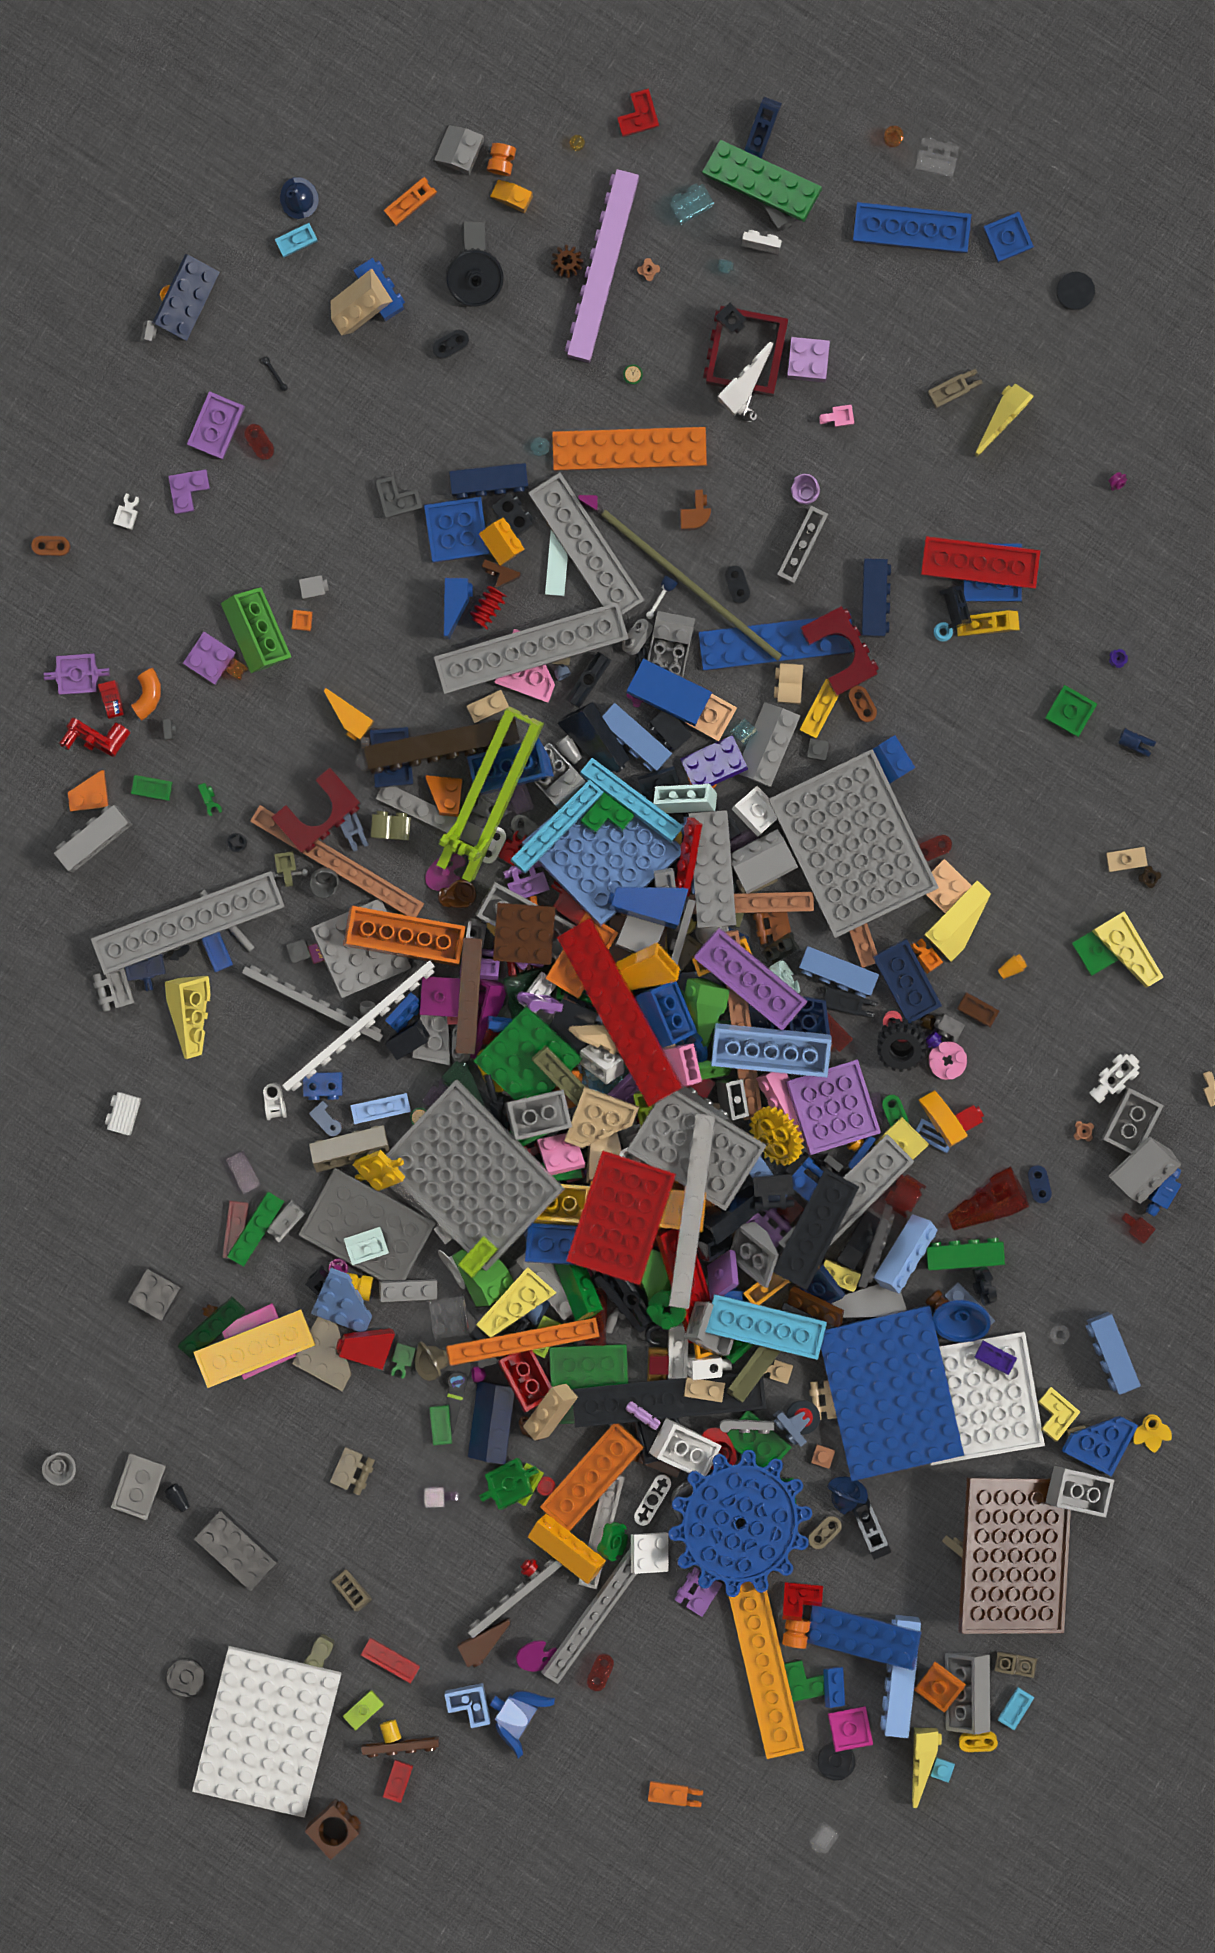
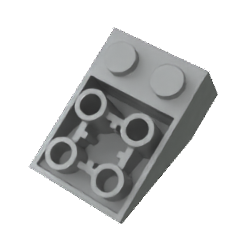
[648,611,695,678]
[534,742,586,810]

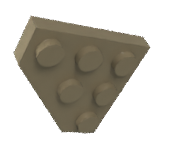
[292,1317,352,1391]

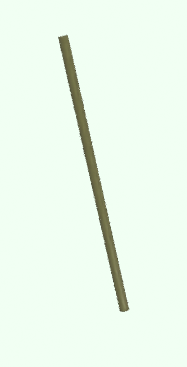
[601,510,782,661]

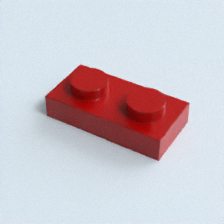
[383,1759,414,1803]

